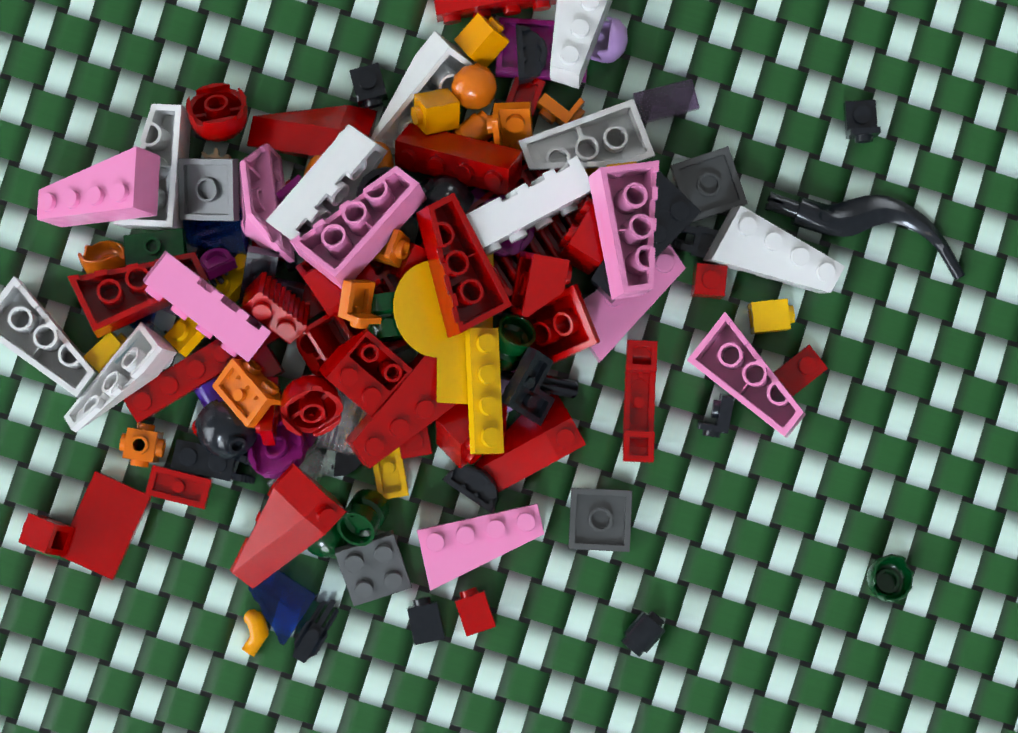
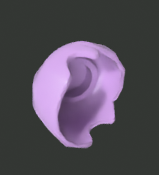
[591,17,628,63]

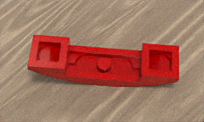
[623,340,658,463]

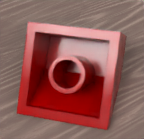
[509,251,572,317]

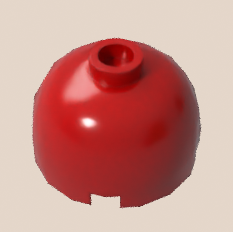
[186,83,248,142]
[280,374,343,437]

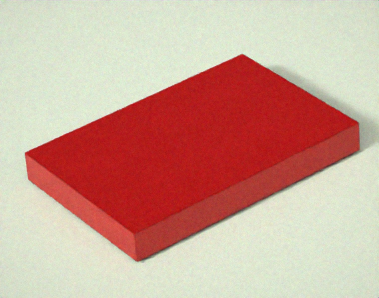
[60,471,152,580]

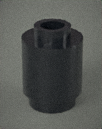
[621,610,666,657]

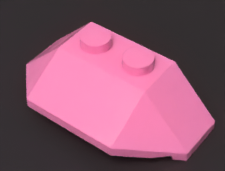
[239,143,295,263]

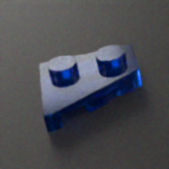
[183,205,249,255]
[248,570,317,645]

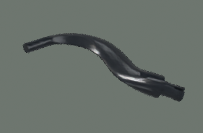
[764,191,965,280]

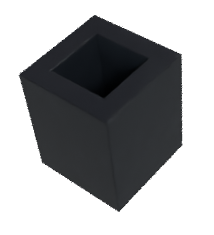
[407,597,446,645]

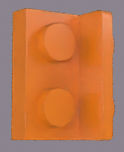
[487,102,533,160]
[212,358,282,428]

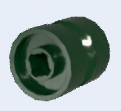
[368,292,403,342]
[496,314,536,372]
[337,489,389,546]

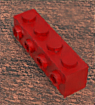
[395,123,523,195]

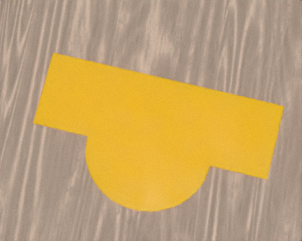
[393,253,493,404]

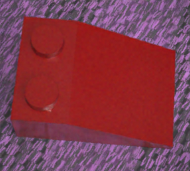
[512,284,600,364]

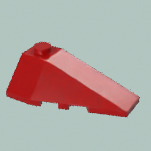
[247,105,377,159]
[474,394,586,493]
[230,463,346,589]

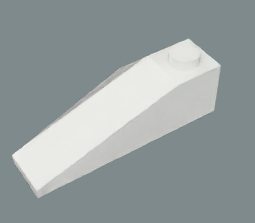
[371,31,475,154]
[519,99,655,170]
[64,322,177,432]

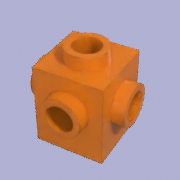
[119,423,166,468]

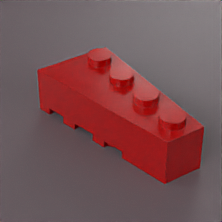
[434,0,556,25]
[416,193,512,338]
[67,252,209,338]
[345,353,456,468]

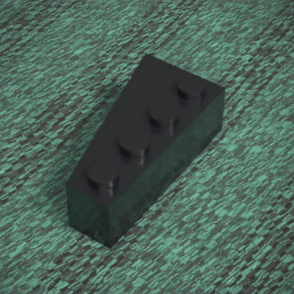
[590,171,701,304]

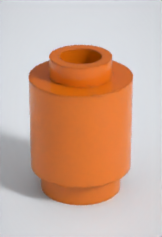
[452,110,493,142]

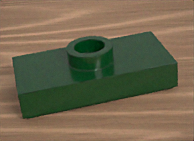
[123,228,187,265]

